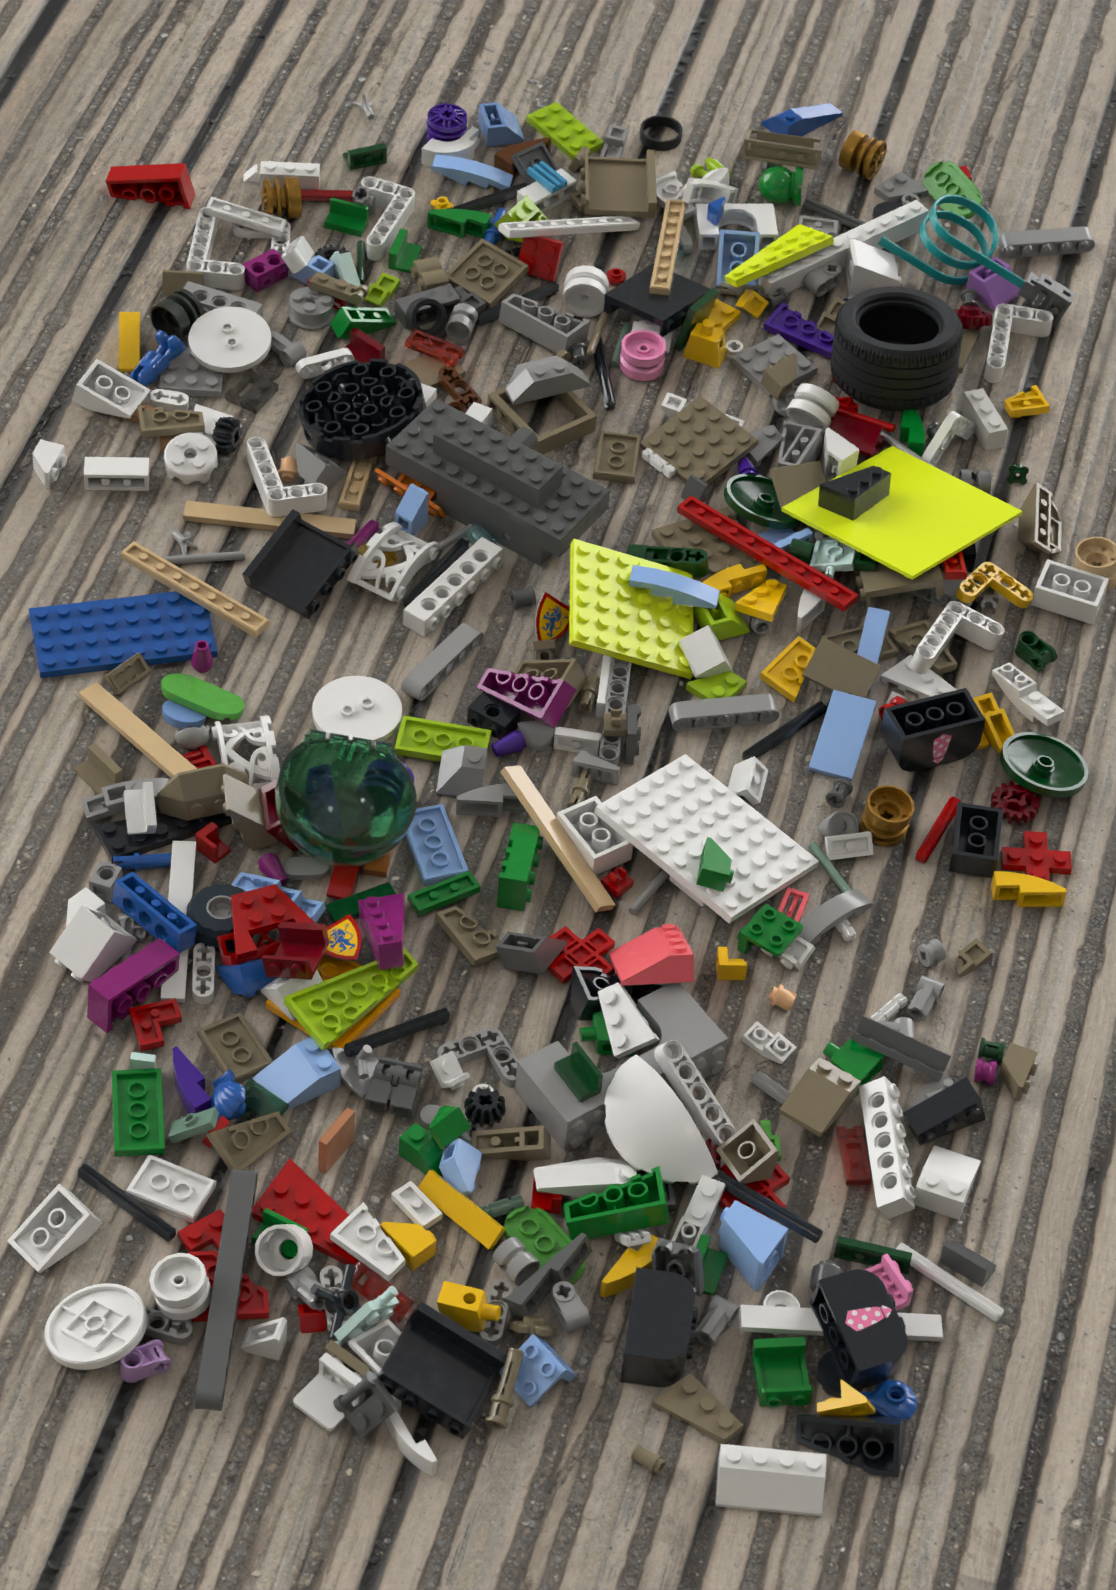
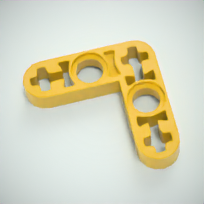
[956,562,1033,608]

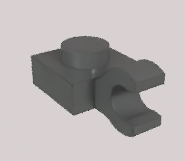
[454,286,486,313]

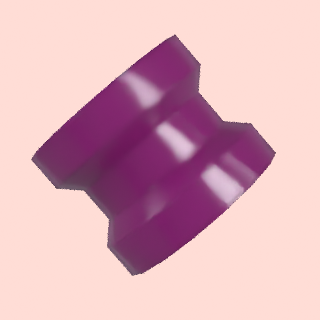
[973,1058,997,1085]

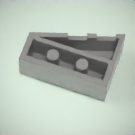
[778,421,823,467]

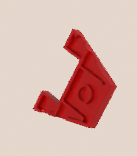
[230,884,316,961]

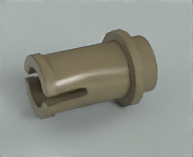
[631,1445,666,1475]

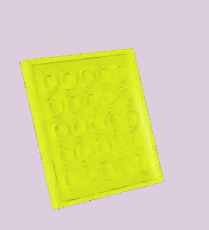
[569,539,694,679]

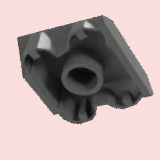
[652,1238,704,1297]

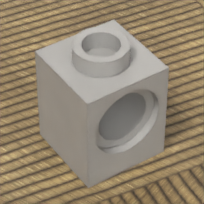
[89,861,122,903]

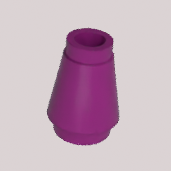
[191,640,213,673]
[257,852,288,886]

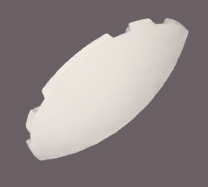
[604,1055,718,1185]

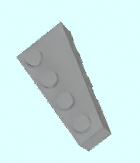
[499,293,590,354]

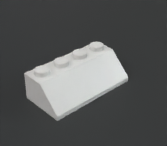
[715,1444,826,1517]

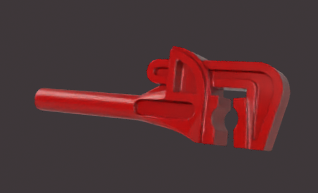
[831,396,896,433]

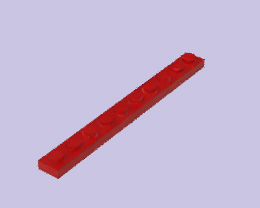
[677,496,858,612]

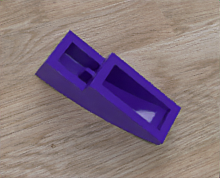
[173,1046,211,1114]

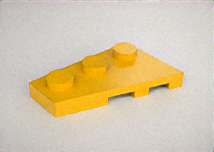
[759,636,816,703]

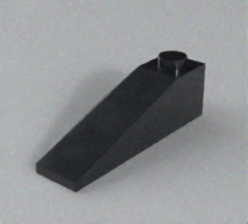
[571,966,664,1021]
[796,1414,906,1477]

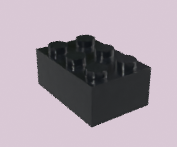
[948,802,1003,878]

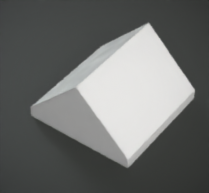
[679,625,733,678]
[261,970,323,1021]
[348,1319,401,1376]

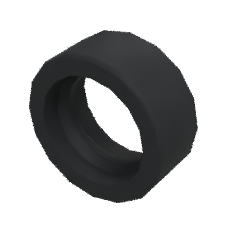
[406,297,447,337]

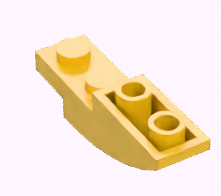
[702,564,767,598]

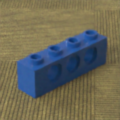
[112,872,197,953]

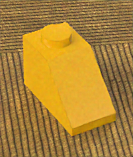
[380,1222,436,1271]

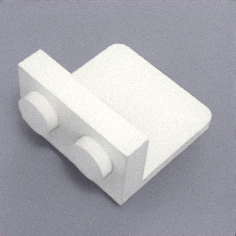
[293,1353,366,1431]

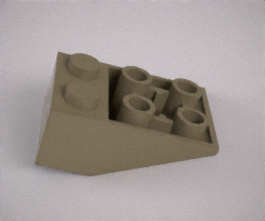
[221,774,278,851]

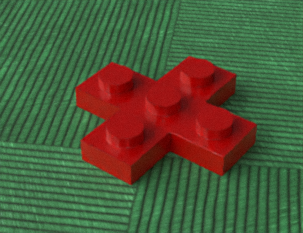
[1001,831,1072,881]
[547,926,615,984]
[718,1163,790,1220]

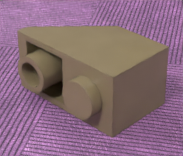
[760,353,797,400]
[999,1042,1039,1102]

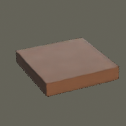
[318,1108,355,1174]

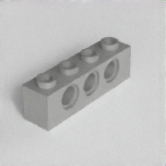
[183,281,263,318]

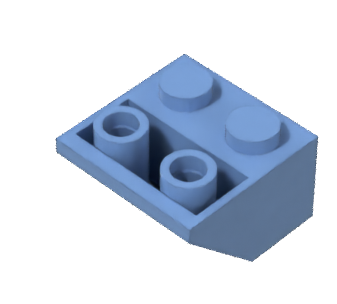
[478,102,524,147]

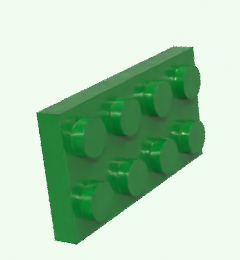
[112,1068,165,1157]

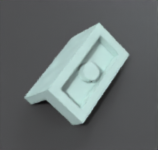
[330,251,361,286]

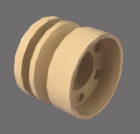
[1074,537,1116,592]

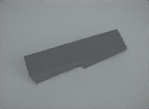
[505,1233,592,1319]

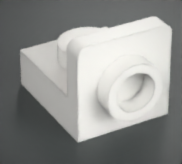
[430,1051,470,1090]

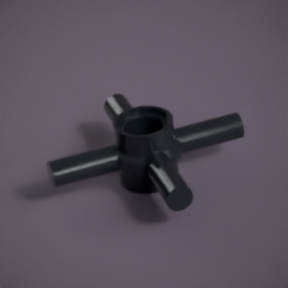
[310,1264,362,1341]

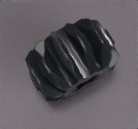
[212,416,242,453]
[464,1086,506,1129]

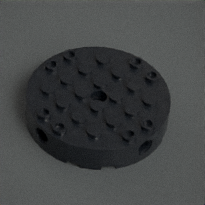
[298,359,426,460]

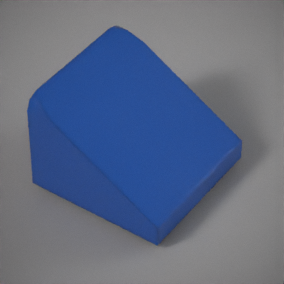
[707,197,726,226]

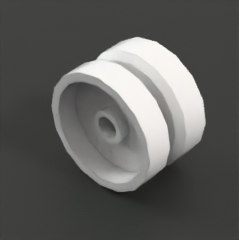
[562,265,609,318]
[786,383,839,433]
[149,1253,212,1321]

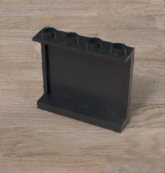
[604,263,710,338]
[242,509,359,619]
[377,1301,507,1439]

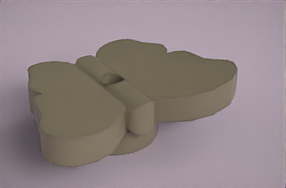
[508,1316,557,1337]

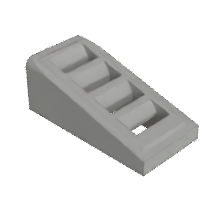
[572,750,621,785]

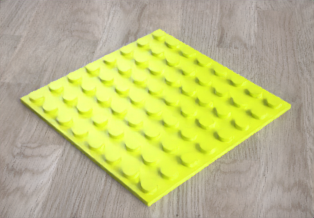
[781,446,1023,580]

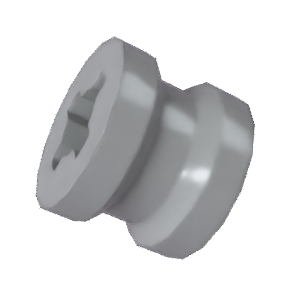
[917,939,946,967]

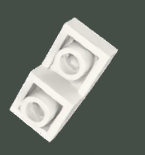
[741,1021,796,1064]

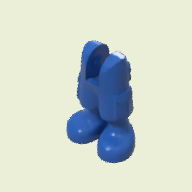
[130,330,186,386]

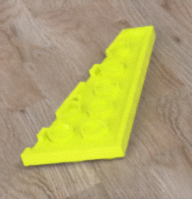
[725,224,834,287]

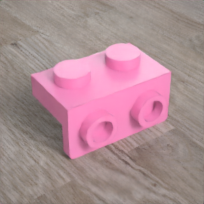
[865,1254,913,1311]

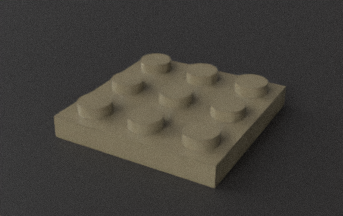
[446,238,529,308]

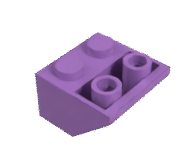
[966,256,1020,311]

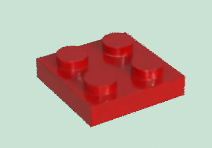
[519,236,564,281]

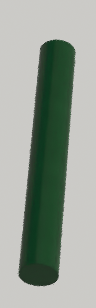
[357,240,365,285]

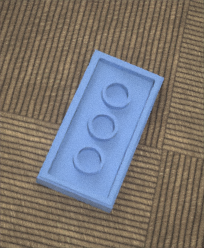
[808,690,877,782]
[399,804,469,886]

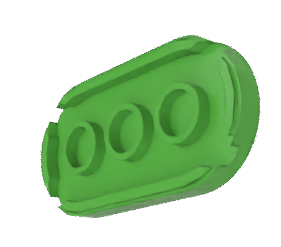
[923,161,983,219]
[160,673,245,721]
[504,1206,585,1285]

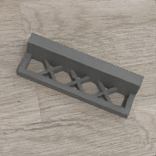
[852,1015,952,1080]

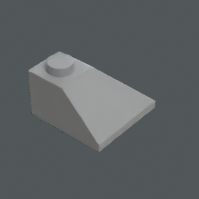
[295,443,348,487]
[436,745,487,797]

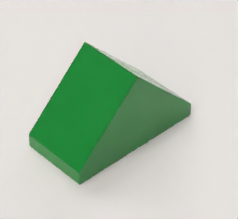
[428,1105,471,1149]

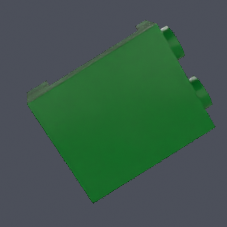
[751,1337,813,1408]

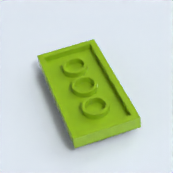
[526,102,604,161]
[394,715,492,762]

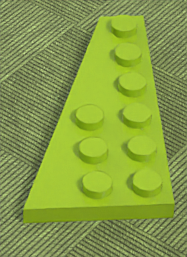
[284,949,419,1051]

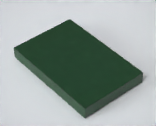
[674,288,719,352]

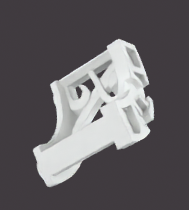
[347,522,439,602]
[211,715,281,789]

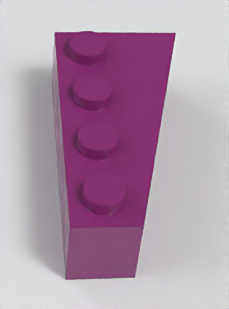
[477,668,576,728]
[358,893,406,970]
[87,938,180,1033]

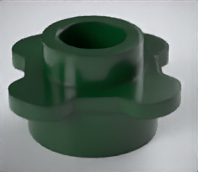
[1007,464,1029,485]

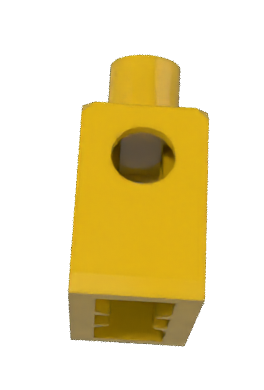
[683,319,726,369]
[437,1281,501,1332]

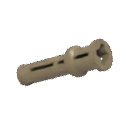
[485,1348,525,1429]

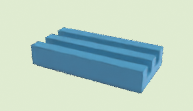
[527,161,567,194]

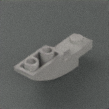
[81,778,171,823]

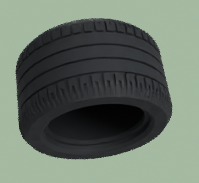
[831,287,963,411]

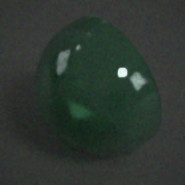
[275,729,417,867]

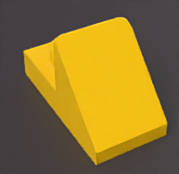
[817,1380,875,1416]

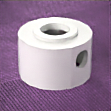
[255,1224,313,1276]

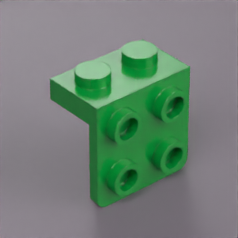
[737,903,803,957]

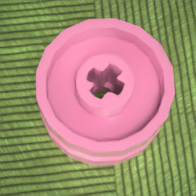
[620,330,666,381]

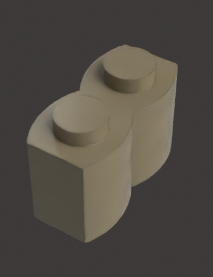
[410,257,449,292]

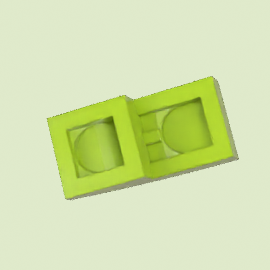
[363,272,401,307]

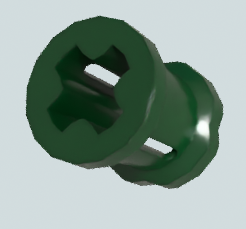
[977,1037,1005,1063]

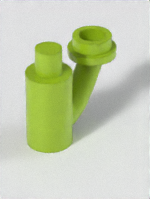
[690,157,732,178]

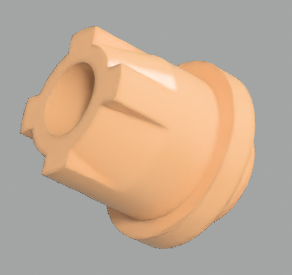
[277,456,298,482]
[768,984,797,1011]

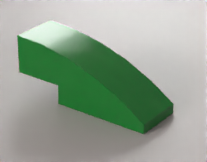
[427,209,492,239]
[899,409,925,457]

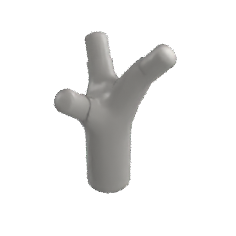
[353,94,375,120]
[171,530,198,555]

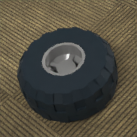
[186,884,254,952]

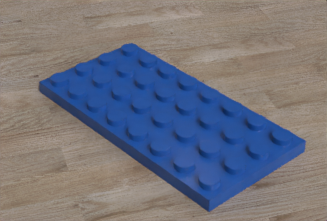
[29,591,218,678]

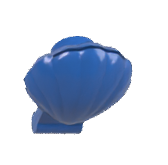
[209,1069,246,1121]
[859,1380,918,1421]

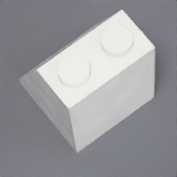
[845,239,902,296]
[49,905,137,982]

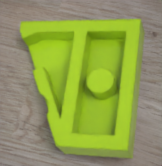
[686,671,747,700]

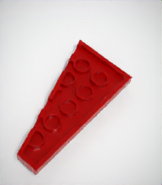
[252,1158,384,1282]

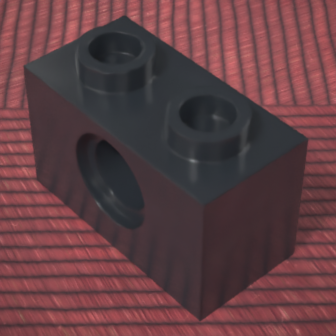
[467,691,520,740]

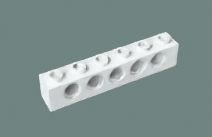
[403,537,503,636]
[859,1076,916,1219]

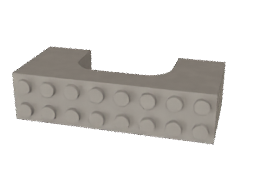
[515,983,728,1152]

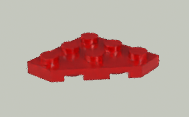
[189,1250,269,1322]

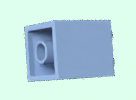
[718,1200,788,1292]

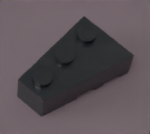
[818,466,891,521]
[903,1077,986,1145]

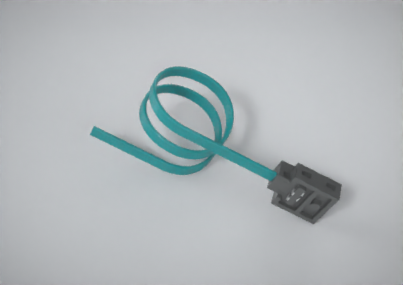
[878,195,1077,329]

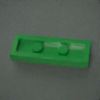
[407,870,481,917]

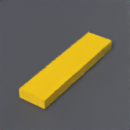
[418,1170,506,1250]

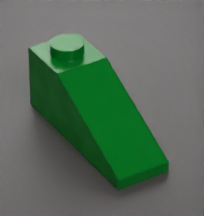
[330,307,396,339]

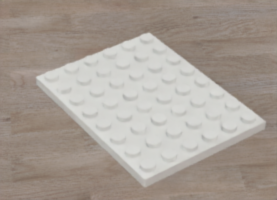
[594,754,819,924]

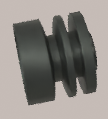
[150,288,205,340]

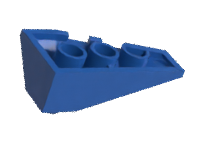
[215,954,278,998]

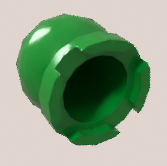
[758,166,803,206]

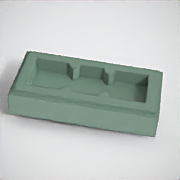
[168,1107,219,1143]

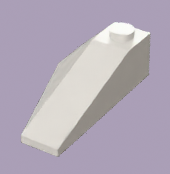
[533,1157,637,1197]

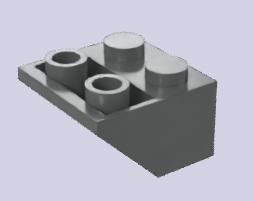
[496,932,567,974]

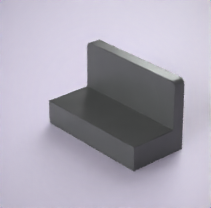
[939,1240,997,1287]

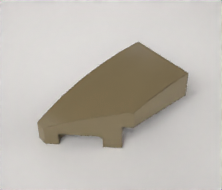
[957,938,992,977]

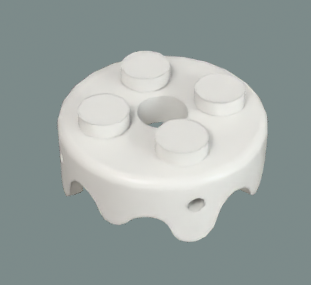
[164,433,218,484]

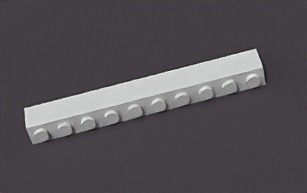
[758,200,929,296]

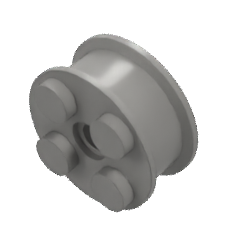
[289,286,334,330]

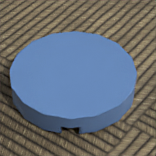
[161,700,207,729]

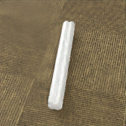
[896,1243,1004,1322]

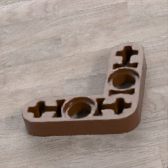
[437,366,482,413]

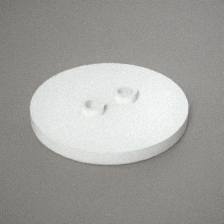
[188,307,271,373]
[312,676,402,747]
[44,1283,148,1370]

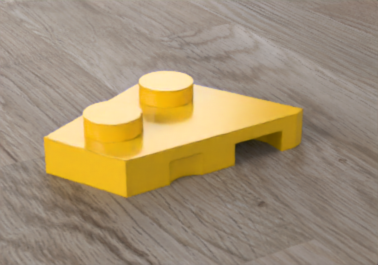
[1003,385,1050,418]

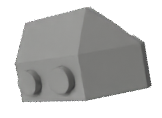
[506,356,590,405]

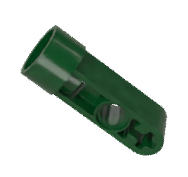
[627,544,709,578]

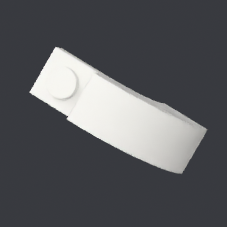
[421,126,480,166]
[682,178,739,204]

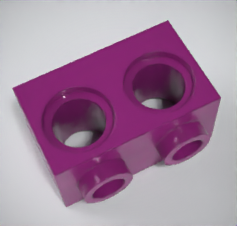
[242,248,289,292]

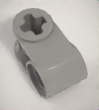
[803,262,841,297]
[550,1281,591,1334]

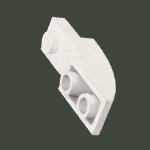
[992,662,1065,726]
[671,1175,726,1248]

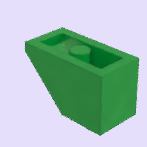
[696,837,734,892]
[398,1122,443,1177]

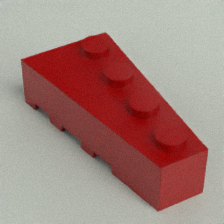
[105,163,196,209]

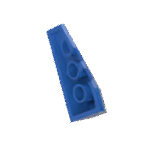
[761,103,843,137]

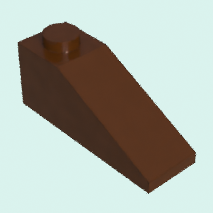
[494,137,551,179]

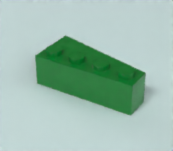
[497,822,544,911]
[564,1166,670,1240]

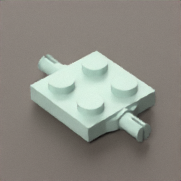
[810,537,858,579]
[334,1286,400,1347]

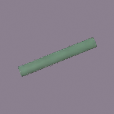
[610,322,631,367]
[808,842,852,893]

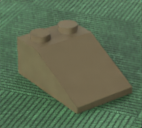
[514,659,587,708]
[778,1057,861,1137]

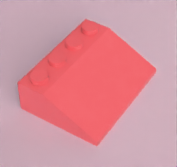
[609,924,694,986]

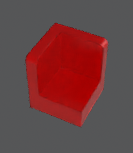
[195,822,231,864]
[531,1177,562,1214]

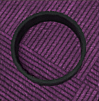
[640,115,683,151]

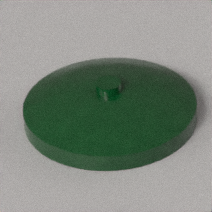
[724,474,802,529]
[1000,732,1089,798]

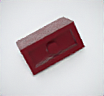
[344,328,385,363]

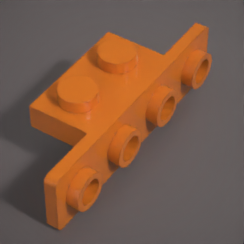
[374,468,446,519]

